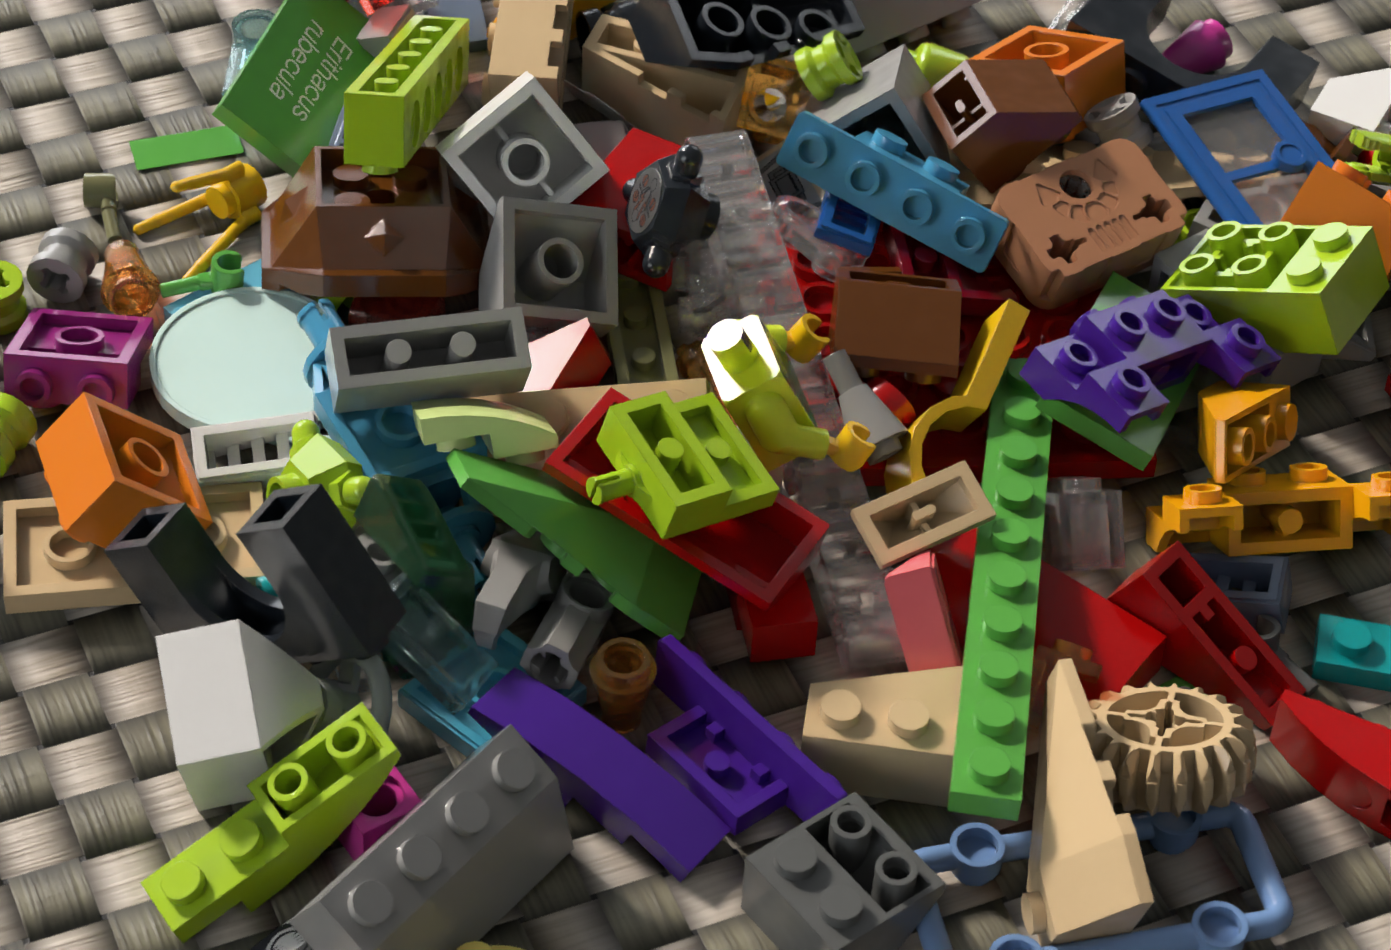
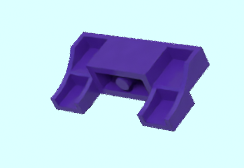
[1019,289,1282,434]

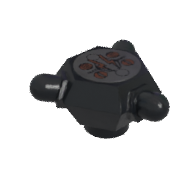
[622,144,720,278]

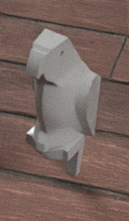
[472,529,568,650]

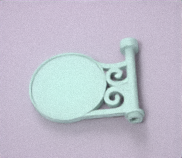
[149,287,332,500]

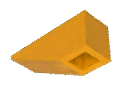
[1198,380,1298,484]

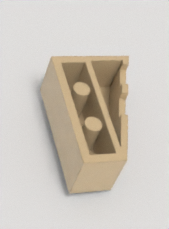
[482,0,574,110]
[582,14,760,171]
[801,666,962,807]

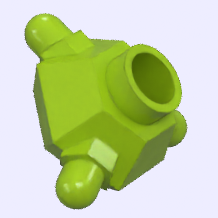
[266,419,378,532]

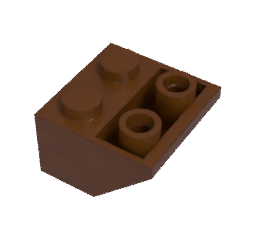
[921,59,1084,194]
[828,267,962,384]

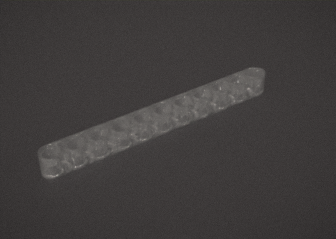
[684,129,905,671]

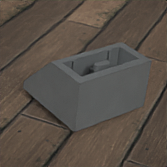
[741,792,946,950]

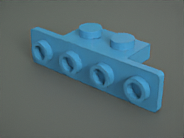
[776,111,1009,273]

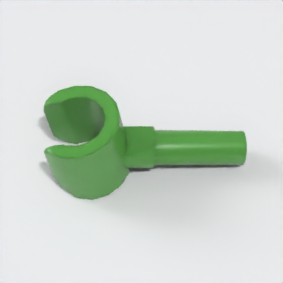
[159,250,245,298]

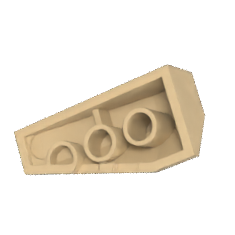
[1021,658,1154,947]

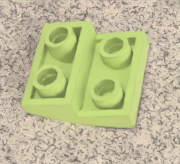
[411,398,559,465]

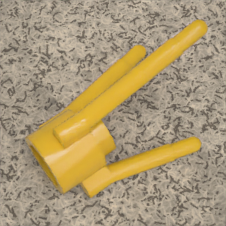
[133,160,267,279]

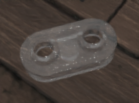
[767,195,868,282]

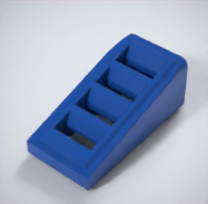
[813,191,881,257]

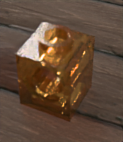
[736,58,811,145]

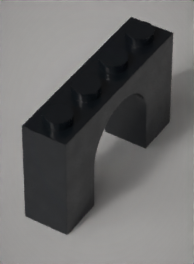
[1066,0,1320,156]
[104,483,407,664]

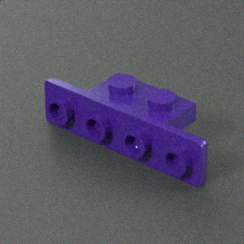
[645,634,848,836]

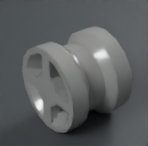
[1084,93,1154,150]
[26,227,99,303]

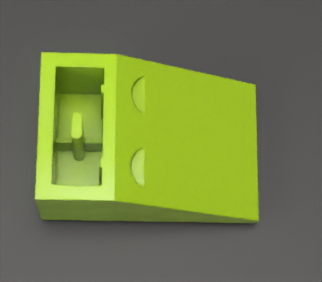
[1160,221,1390,355]

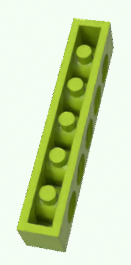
[344,15,469,175]

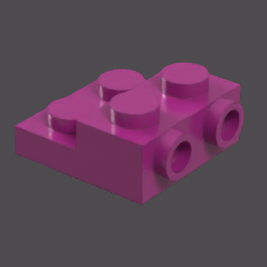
[3,308,153,410]

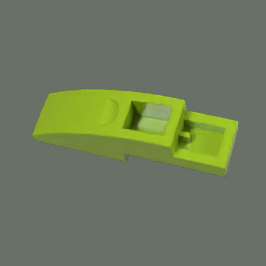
[140,702,401,943]

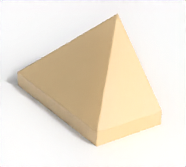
[850,460,997,570]

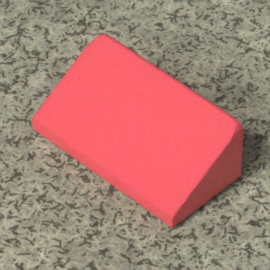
[884,550,963,672]

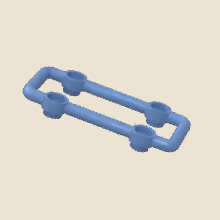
[914,801,1294,950]

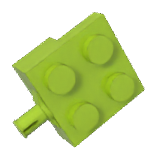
[586,391,780,540]

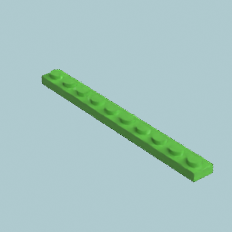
[947,358,1052,821]

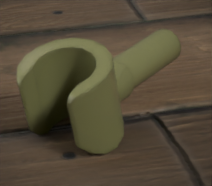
[83,173,122,245]

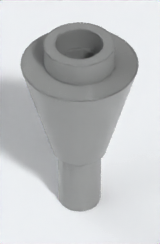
[823,349,909,466]

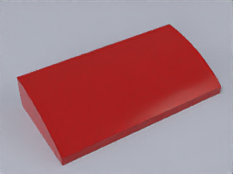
[542,387,830,612]
[875,527,1167,718]

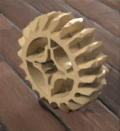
[1088,682,1257,817]

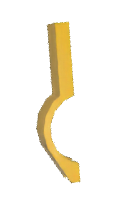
[884,298,1030,494]

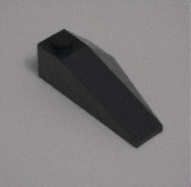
[628,0,865,70]

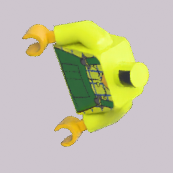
[701,313,876,472]

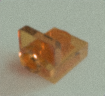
[1027,639,1103,734]

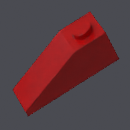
[1106,540,1306,731]

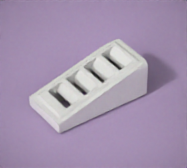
[190,411,319,489]

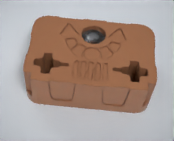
[990,138,1187,310]

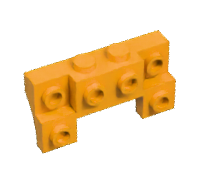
[1146,462,1391,557]

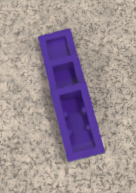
[467,667,732,883]

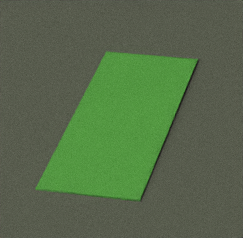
[129,126,244,171]

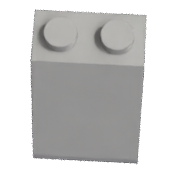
[805,44,952,192]

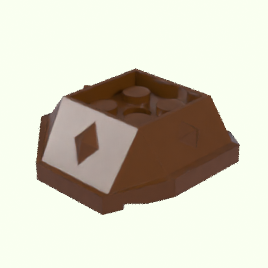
[261,146,494,297]

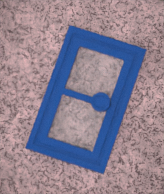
[1140,69,1334,225]

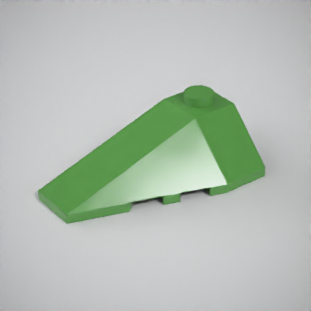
[445,448,702,641]

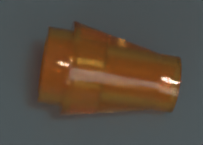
[100,240,161,317]
[589,637,657,734]

